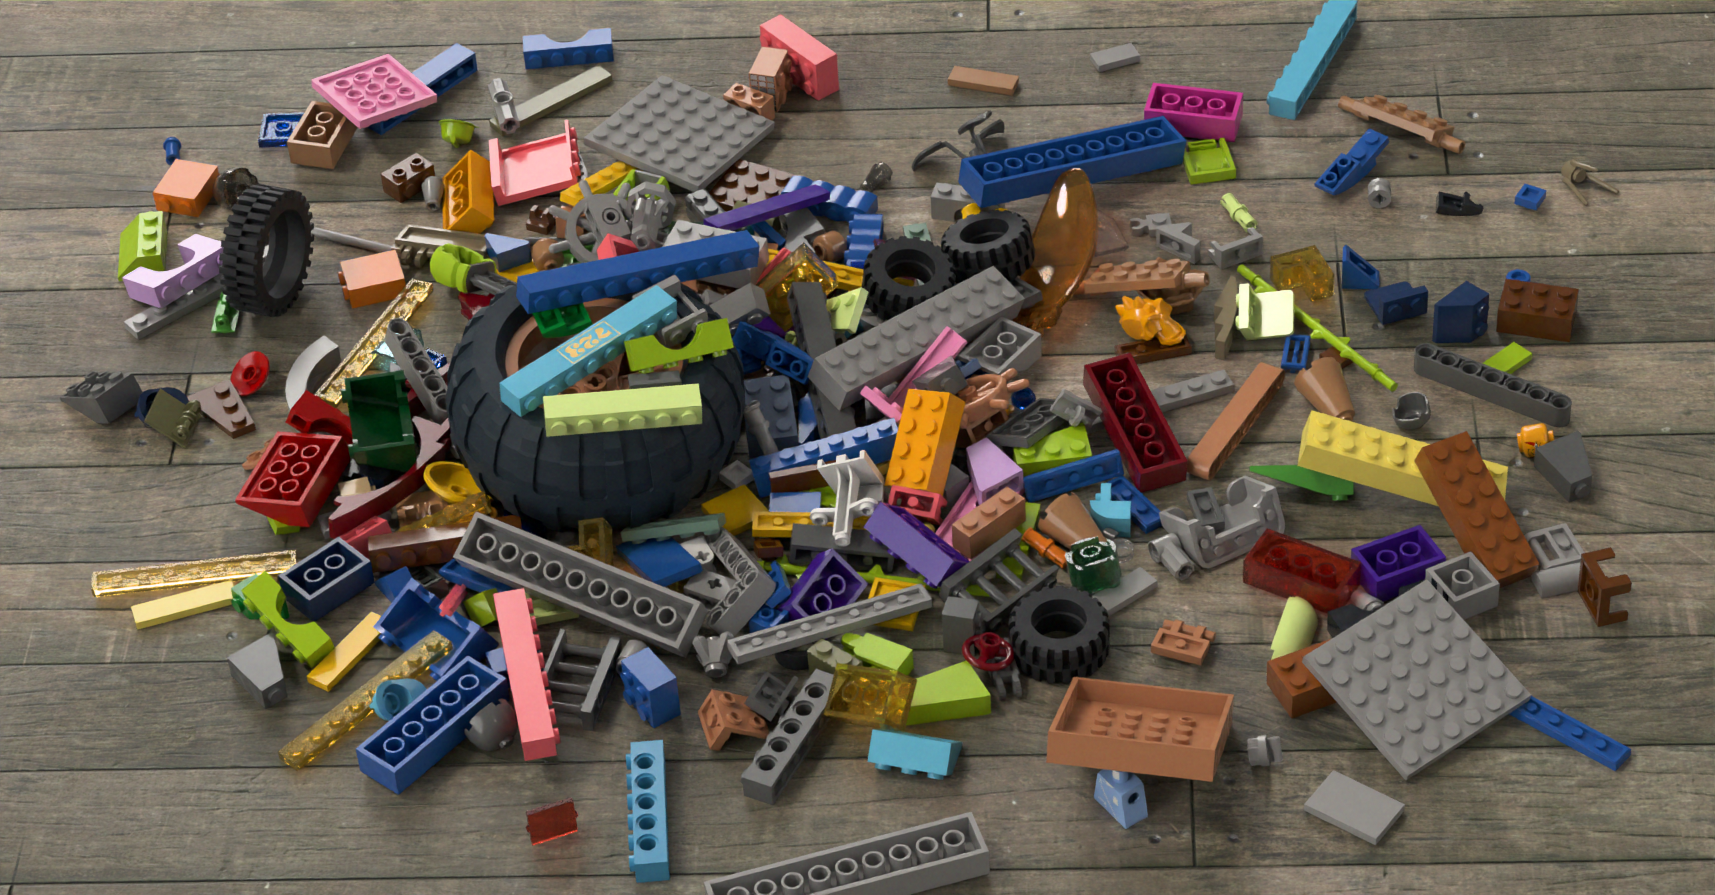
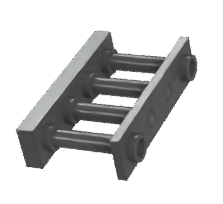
[939,528,1059,633]
[543,629,622,731]

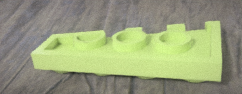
[826,287,869,334]

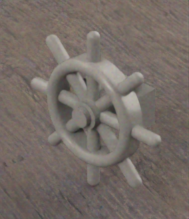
[549,180,633,263]

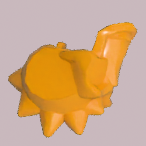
[1115,296,1186,345]

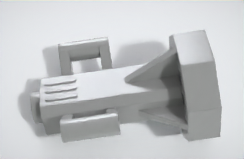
[625,181,676,251]

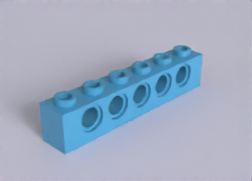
[626,740,670,883]

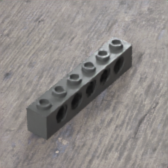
[741,669,846,805]

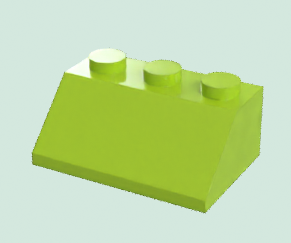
[118,211,167,281]

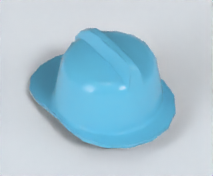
[369,678,427,721]

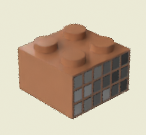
[749,47,793,113]

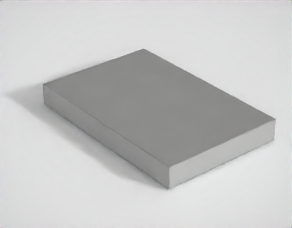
[1304,770,1405,845]

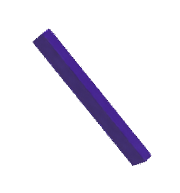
[703,184,830,231]

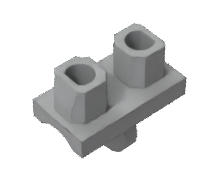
[1050,389,1102,431]

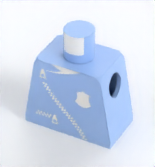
[1094,769,1148,829]

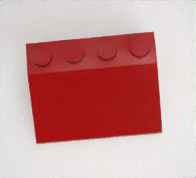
[235,431,351,527]

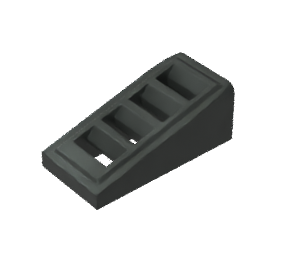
[407,565,449,600]

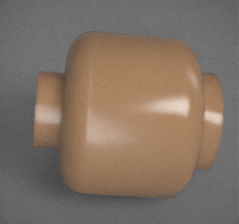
[812,231,847,263]
[531,238,564,271]

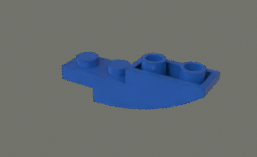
[1314,128,1389,195]
[733,322,814,384]

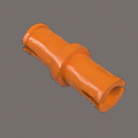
[1021,527,1072,569]

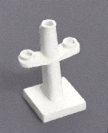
[810,450,884,547]

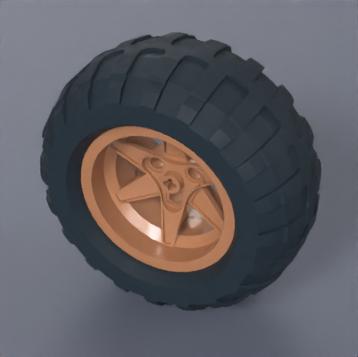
[446,262,745,535]

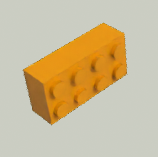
[885,389,966,496]

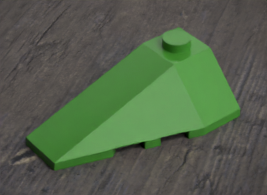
[1249,465,1354,501]

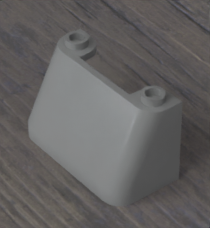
[1159,475,1285,568]

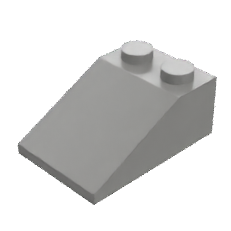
[958,316,1042,375]

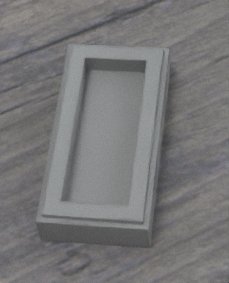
[1090,43,1140,72]

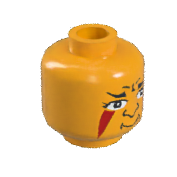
[1517,423,1555,458]

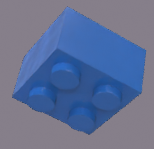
[620,647,681,728]

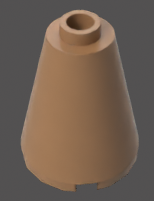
[1294,357,1355,422]
[1038,492,1108,561]

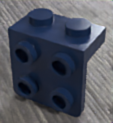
[1364,281,1428,325]

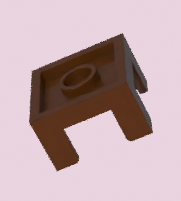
[1577,547,1632,627]

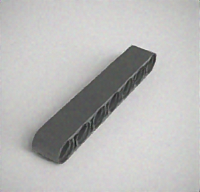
[1414,343,1572,427]

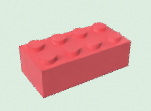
[760,14,839,101]

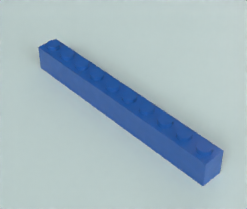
[516,230,760,314]

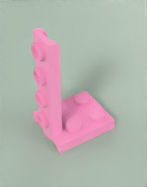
[860,326,968,425]

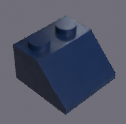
[1432,281,1489,343]

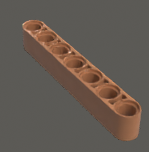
[1187,362,1286,481]

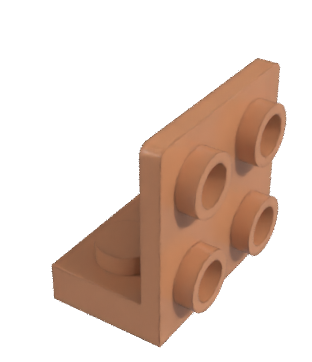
[698,689,770,751]

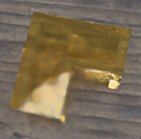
[1270,245,1334,302]
[566,517,614,567]

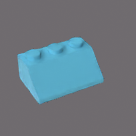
[867,728,963,780]

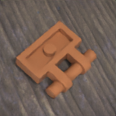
[1151,619,1216,666]

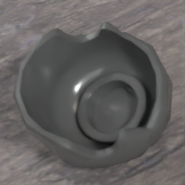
[1392,392,1431,430]

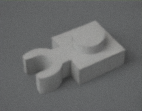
[1130,213,1172,237]

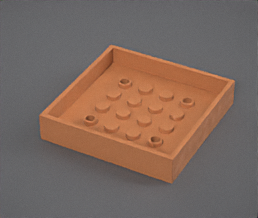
[1046,677,1234,782]

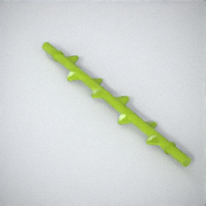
[1237,264,1398,392]
[757,554,990,597]

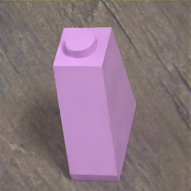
[966,437,1023,505]

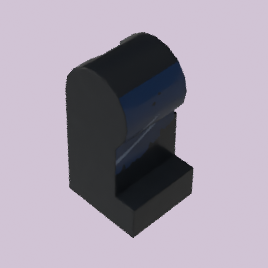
[342,459,392,490]

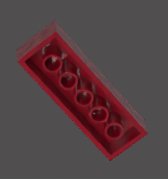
[1083,353,1188,493]

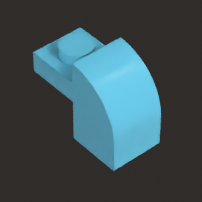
[1090,483,1131,537]

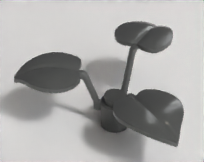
[911,110,1005,171]

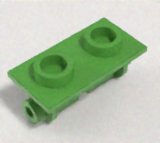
[211,292,240,333]

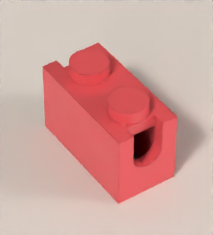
[887,485,948,525]

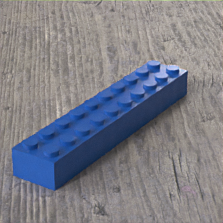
[958,116,1187,208]

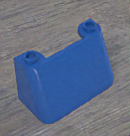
[373,578,499,681]

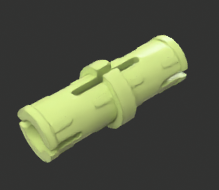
[1220,193,1258,232]

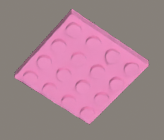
[312,54,437,129]

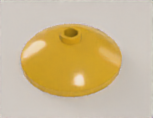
[424,461,494,507]

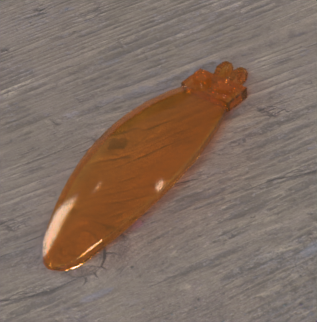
[1012,168,1098,339]

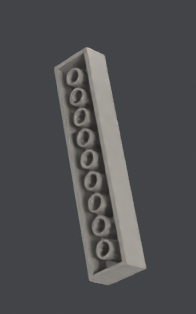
[808,266,1025,411]
[453,512,708,658]
[703,812,990,895]

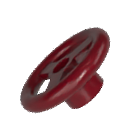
[962,632,1014,671]

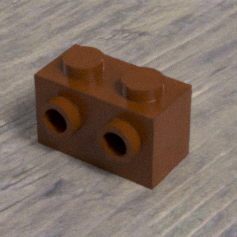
[381,153,435,203]

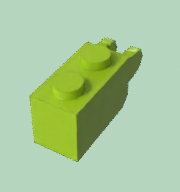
[841,632,914,687]

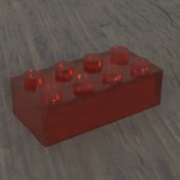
[1243,528,1361,614]

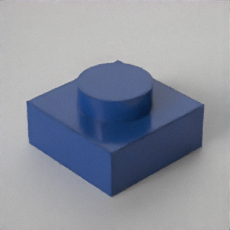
[1514,184,1546,211]

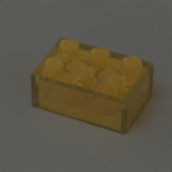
[756,242,839,332]
[824,663,917,732]

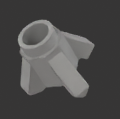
[692,631,734,678]

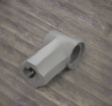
[1148,532,1195,581]

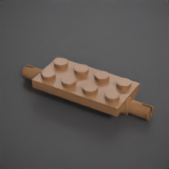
[1338,95,1465,154]
[1069,259,1209,296]

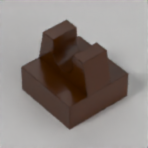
[526,205,556,235]

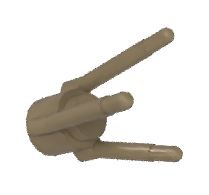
[1561,159,1619,205]

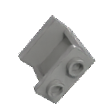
[632,275,708,348]

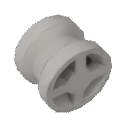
[1368,178,1391,208]

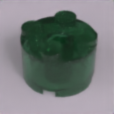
[1065,537,1122,595]

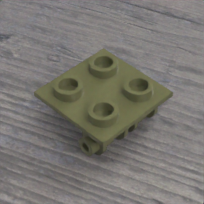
[144,388,201,448]

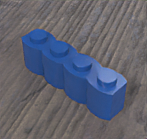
[781,176,878,223]
[844,214,884,270]

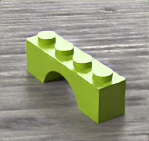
[624,318,734,374]
[241,571,335,669]

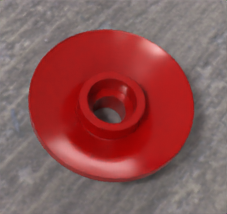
[230,351,270,396]

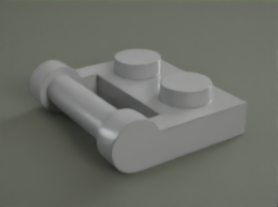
[1524,523,1585,570]

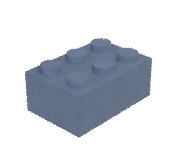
[744,375,798,458]

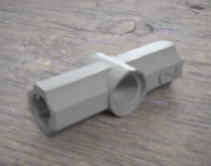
[488,78,520,134]

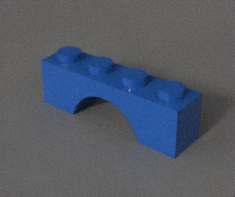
[523,28,614,69]

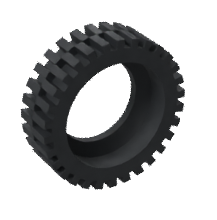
[219,184,314,317]

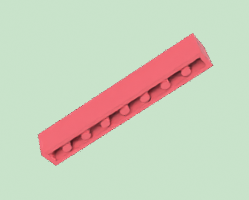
[493,588,560,761]

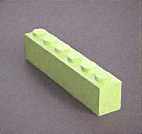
[543,384,702,437]

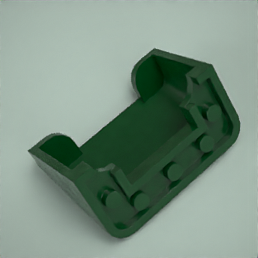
[341,370,417,472]

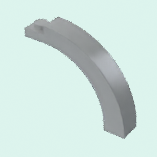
[285,336,342,436]

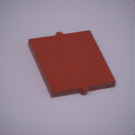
[526,797,578,846]

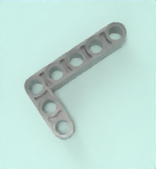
[385,318,448,425]
[706,527,776,636]

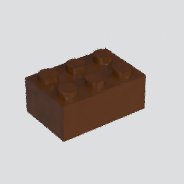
[1496,279,1579,342]

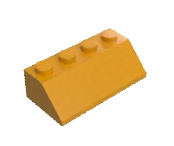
[442,150,494,234]

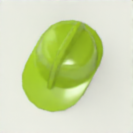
[439,119,479,148]

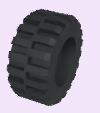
[941,210,1036,283]
[862,236,956,321]
[1009,586,1110,684]

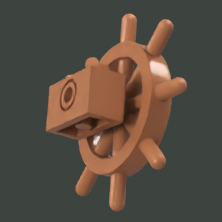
[954,368,1030,448]

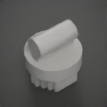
[1247,735,1283,766]

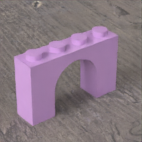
[122,234,224,308]

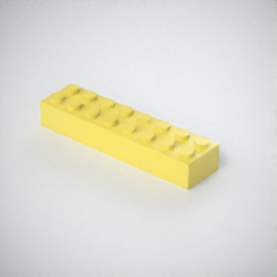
[1298,410,1508,506]

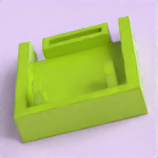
[1183,138,1236,185]

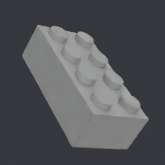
[662,220,769,289]

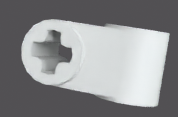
[680,535,717,574]

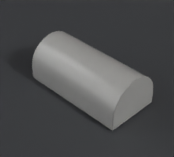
[1532,562,1580,598]

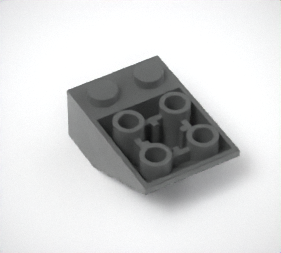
[59,371,143,424]

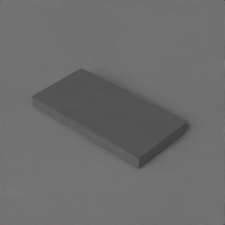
[985,398,1067,448]

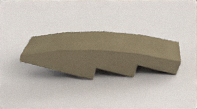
[1214,276,1238,360]

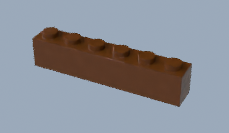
[368,515,522,573]

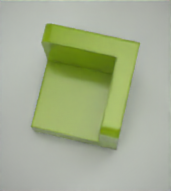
[463,588,498,627]

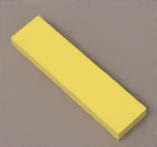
[131,580,234,630]

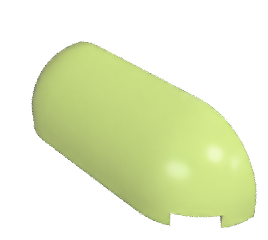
[1271,596,1318,660]

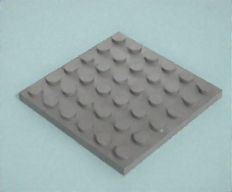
[584,75,775,192]
[1302,579,1531,780]

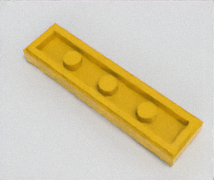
[307,612,381,692]

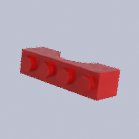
[285,390,353,451]

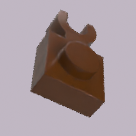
[754,537,783,561]

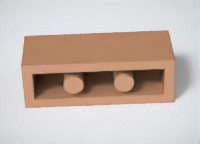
[952,487,1026,559]

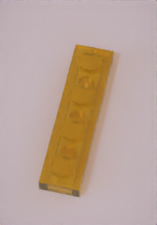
[394,491,492,533]

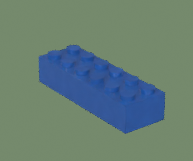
[356,656,510,795]

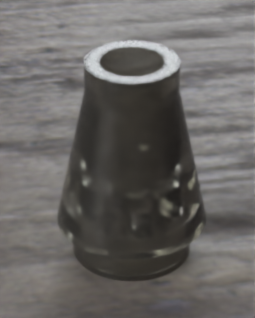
[860,162,893,193]

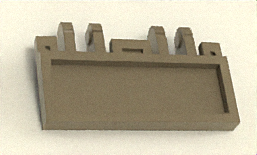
[391,224,488,268]

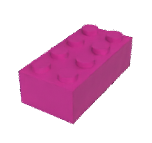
[1144,83,1243,142]

